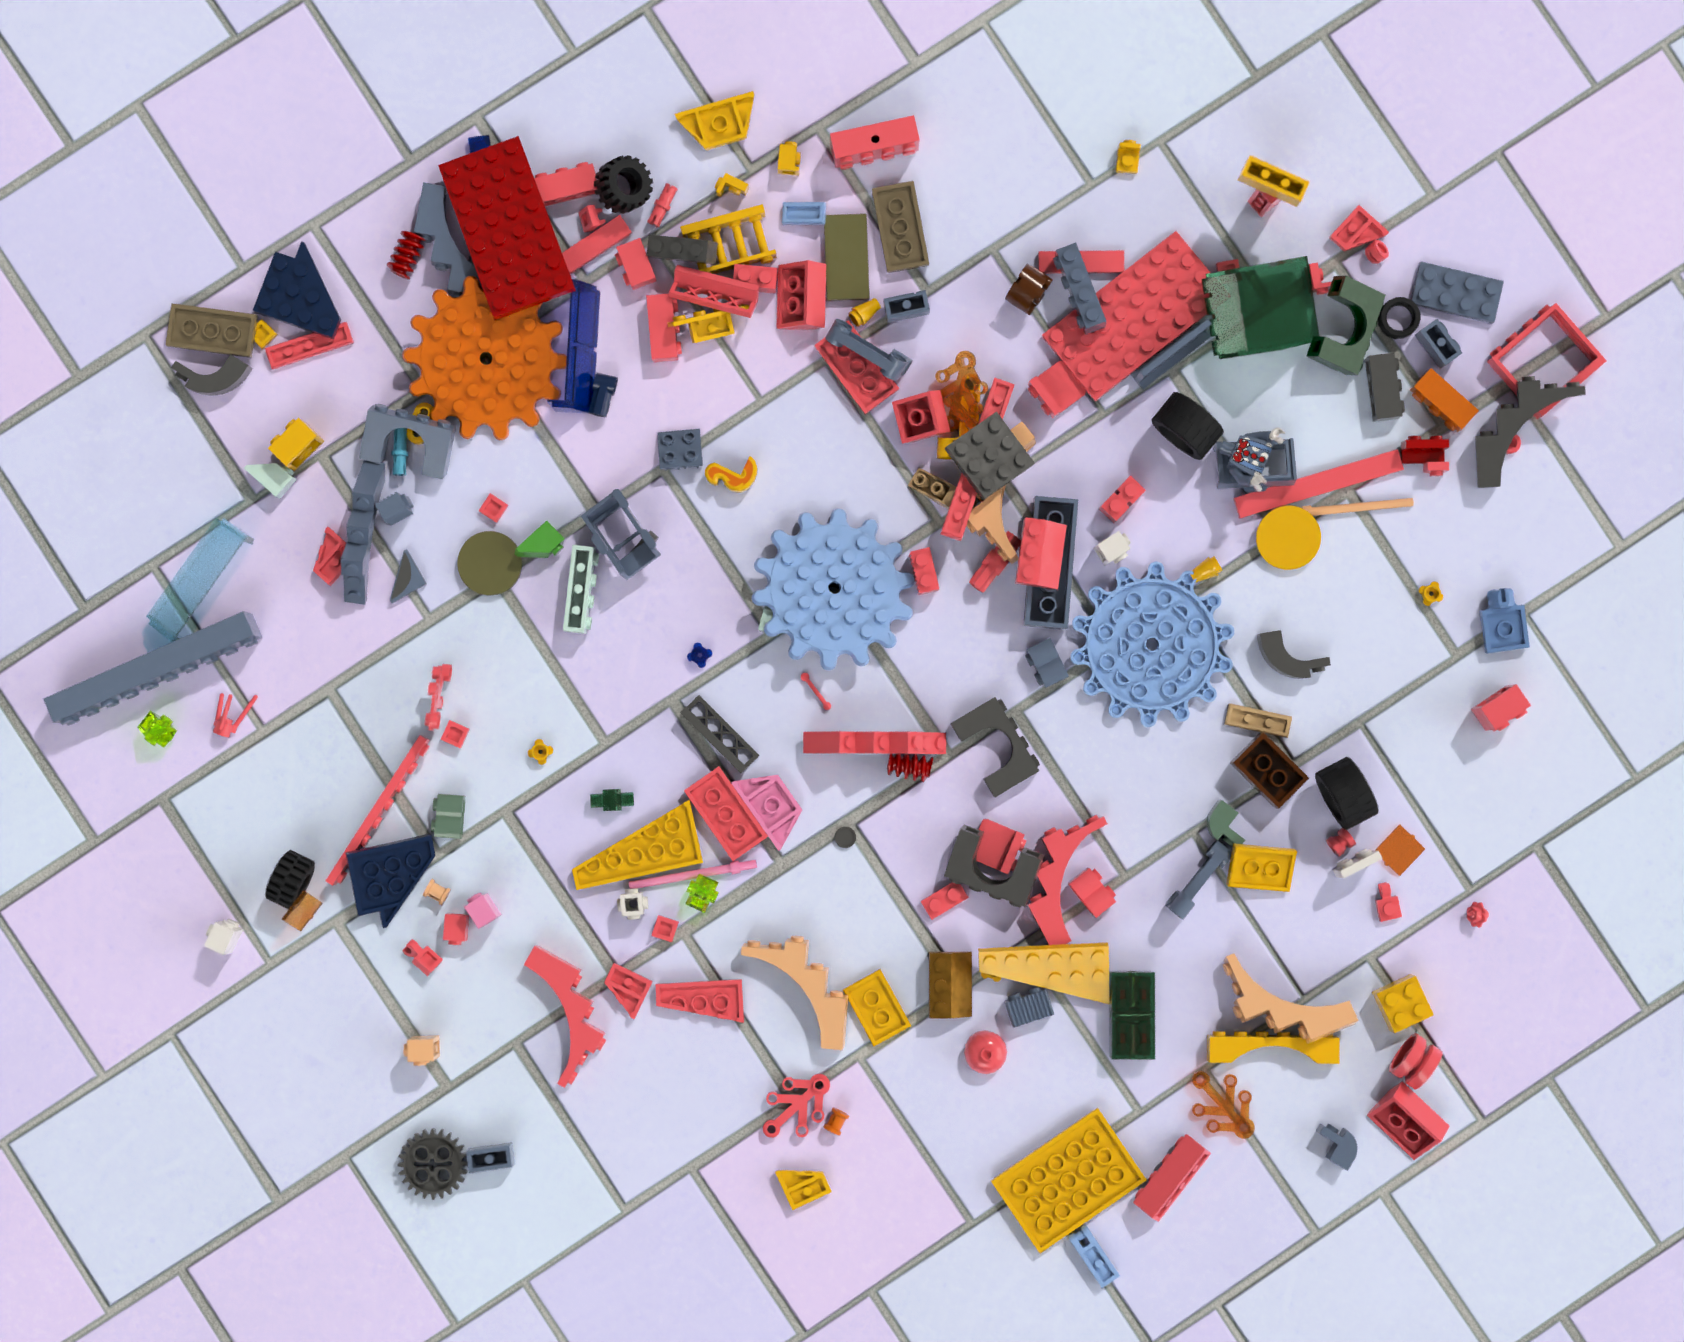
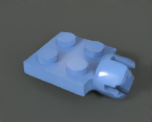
[1480,588,1530,653]

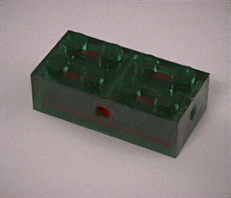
[1109,971,1155,1060]

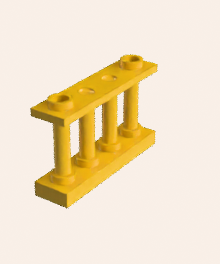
[680,204,777,274]

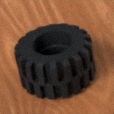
[594,155,653,214]
[265,850,315,910]

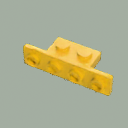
[667,304,750,343]

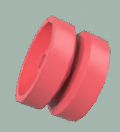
[1389,1033,1442,1090]

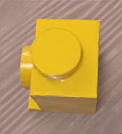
[778,141,801,176]

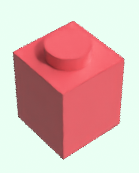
[443,913,469,945]

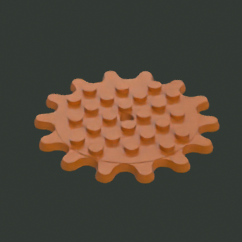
[402,276,570,440]

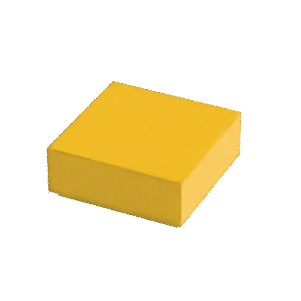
[254,319,278,349]

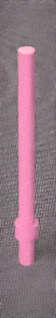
[629,860,757,889]

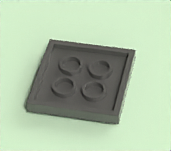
[945,412,1035,501]

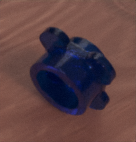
[687,643,712,668]

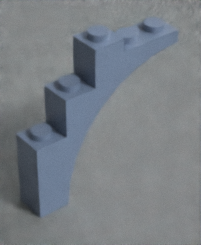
[414,182,483,298]
[341,460,385,605]

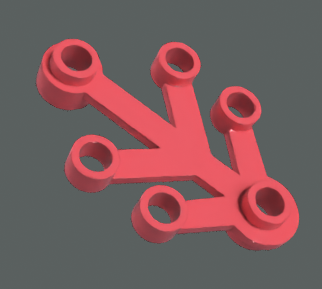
[425,664,452,731]
[763,1074,830,1138]

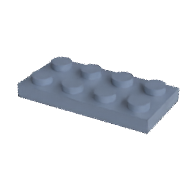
[1411,261,1504,324]

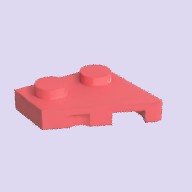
[313,526,346,586]

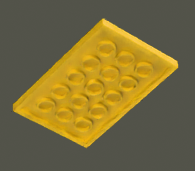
[991,1107,1147,1253]

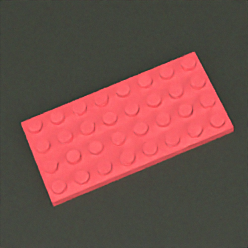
[1042,231,1230,402]

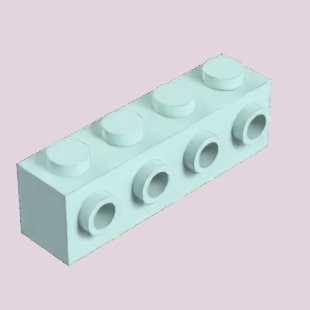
[563,545,599,634]

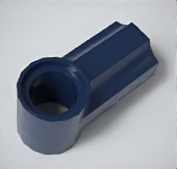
[588,372,618,418]

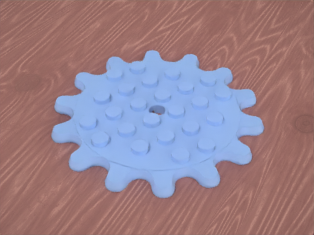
[752,509,915,670]
[1070,561,1234,727]

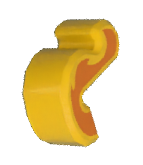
[705,456,758,493]

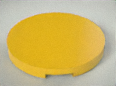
[1256,505,1321,570]

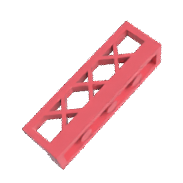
[668,265,759,318]

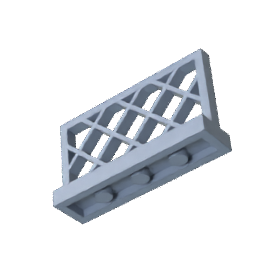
[1130,319,1212,390]

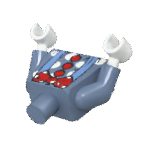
[1219,427,1285,492]

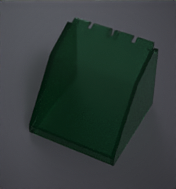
[1201,256,1319,359]

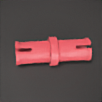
[647,183,678,228]

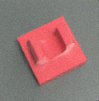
[578,205,606,233]

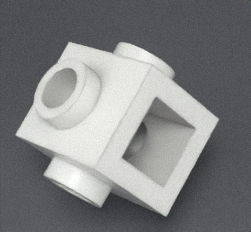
[617,888,648,920]

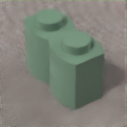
[431,794,466,839]

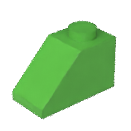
[514,520,565,558]

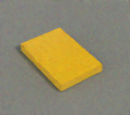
[1226,843,1297,892]
[843,969,911,1046]

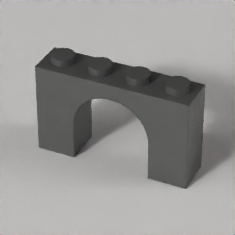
[950,697,1040,797]
[944,824,1045,907]

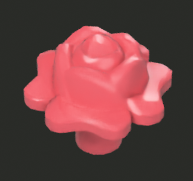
[1467,902,1489,928]

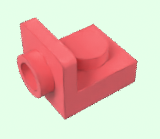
[1305,262,1332,295]

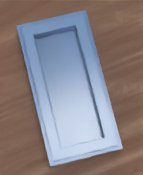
[782,202,826,225]

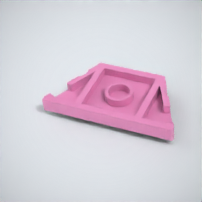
[731,775,802,851]

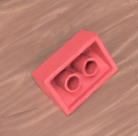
[777,260,826,330]
[1015,517,1067,590]
[1367,1081,1450,1160]

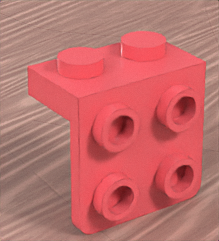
[1027,360,1086,418]
[976,819,1026,874]

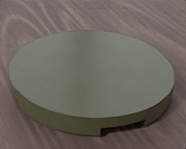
[457,531,522,595]

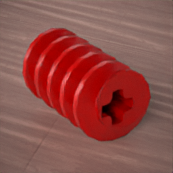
[386,231,426,280]
[887,754,933,783]

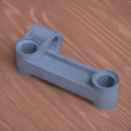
[826,319,912,381]
[1165,840,1232,920]

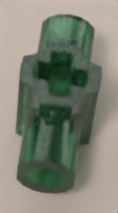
[590,789,634,811]

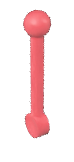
[801,673,831,710]

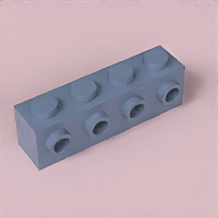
[1053,242,1107,335]

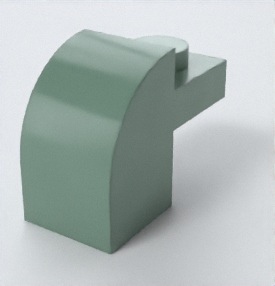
[1207,800,1245,847]

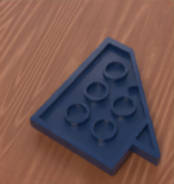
[252,241,341,339]
[345,834,436,928]

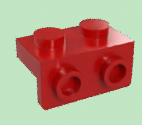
[1401,436,1449,464]

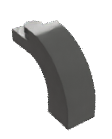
[171,354,253,396]
[1257,630,1331,679]

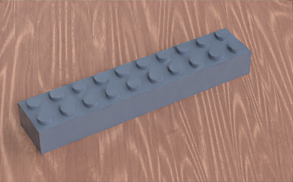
[43,611,262,726]

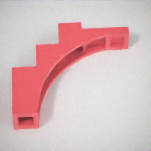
[803,731,946,754]
[1027,815,1108,945]
[524,945,606,1088]

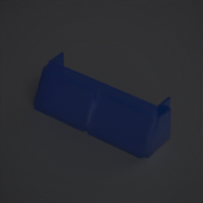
[547,279,600,413]

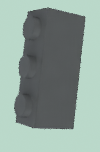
[646,235,718,264]
[1365,353,1405,422]

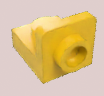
[1116,140,1141,174]
[715,173,749,197]

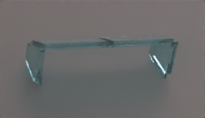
[146,518,255,642]

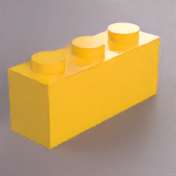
[1237,155,1310,207]

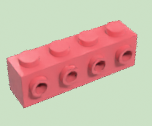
[1133,1134,1211,1222]

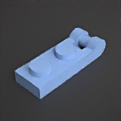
[1068,1224,1120,1288]

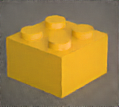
[268,418,324,471]
[1372,974,1434,1033]

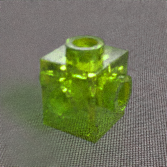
[137,710,177,748]
[685,874,719,913]

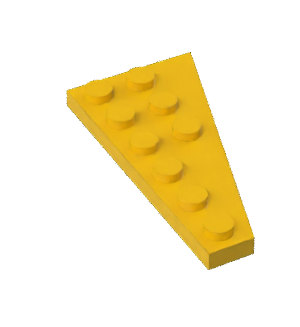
[572,799,703,890]
[978,942,1110,1005]

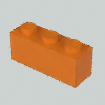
[1410,368,1479,432]

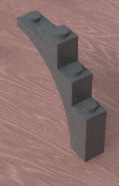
[1475,376,1586,488]

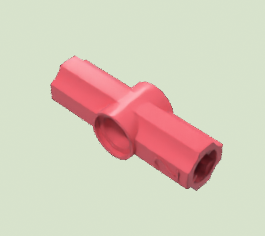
[969,531,1021,593]

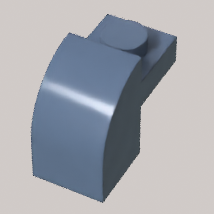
[1316,1123,1358,1171]

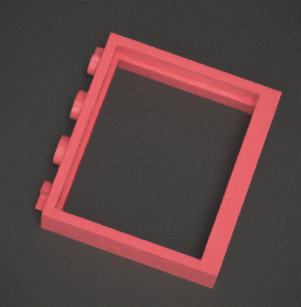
[1487,303,1607,419]

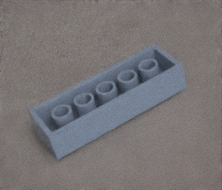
[1023,496,1078,630]

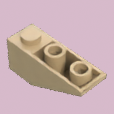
[908,467,978,510]

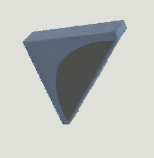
[390,549,427,604]

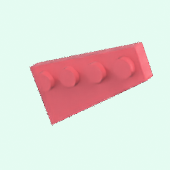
[655,979,744,1023]

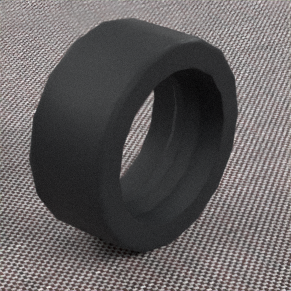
[1378,297,1421,339]

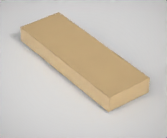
[1224,703,1292,738]

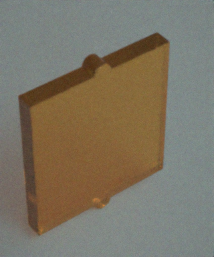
[1375,824,1425,876]
[282,890,323,931]

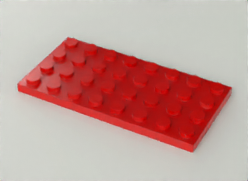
[438,136,576,320]

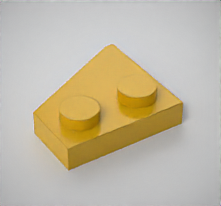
[775,1170,832,1210]

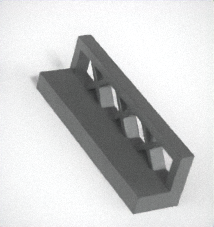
[680,695,760,774]

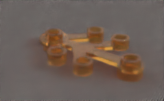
[935,351,988,433]
[1191,1071,1255,1139]

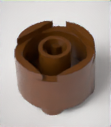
[1005,264,1053,316]

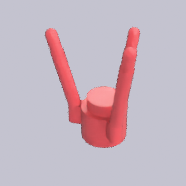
[213,693,258,737]

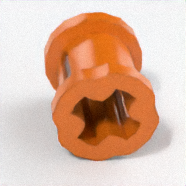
[823,1107,850,1136]

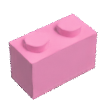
[464,892,502,929]

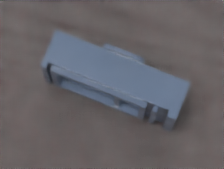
[1213,438,1297,492]
[581,489,661,580]

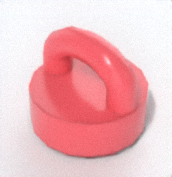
[1365,240,1389,264]

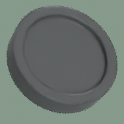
[835,827,856,848]

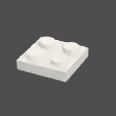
[1332,848,1383,879]

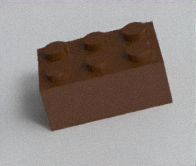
[1230,732,1309,809]

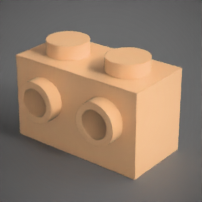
[403,1035,440,1066]

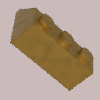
[929,952,972,1019]

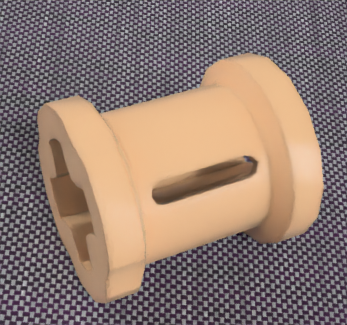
[423,879,451,906]

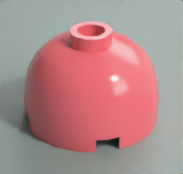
[964,1030,1007,1074]

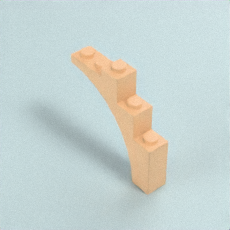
[966,422,1036,565]
[741,935,848,1050]
[1223,953,1359,1043]

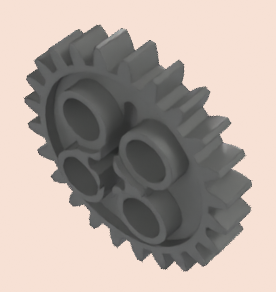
[397,1128,468,1200]

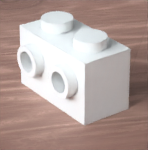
[1093,531,1131,566]
[204,919,244,955]

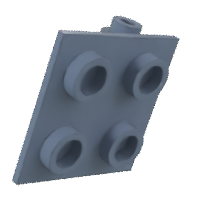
[657,429,703,471]

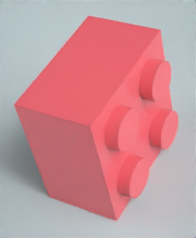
[892,390,950,444]
[1471,684,1531,732]

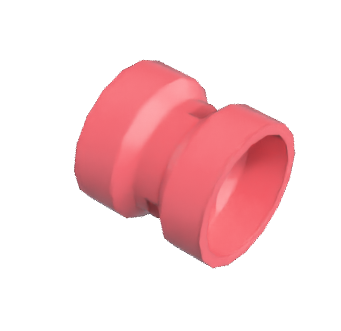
[1326,828,1356,857]

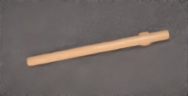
[1301,498,1414,516]

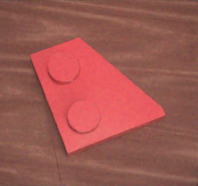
[1329,205,1389,252]
[604,962,653,1019]

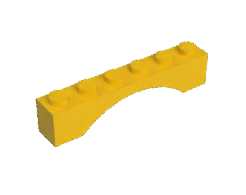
[1207,1031,1340,1064]

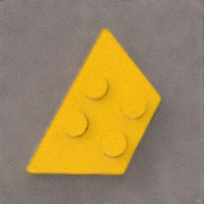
[675,91,754,151]

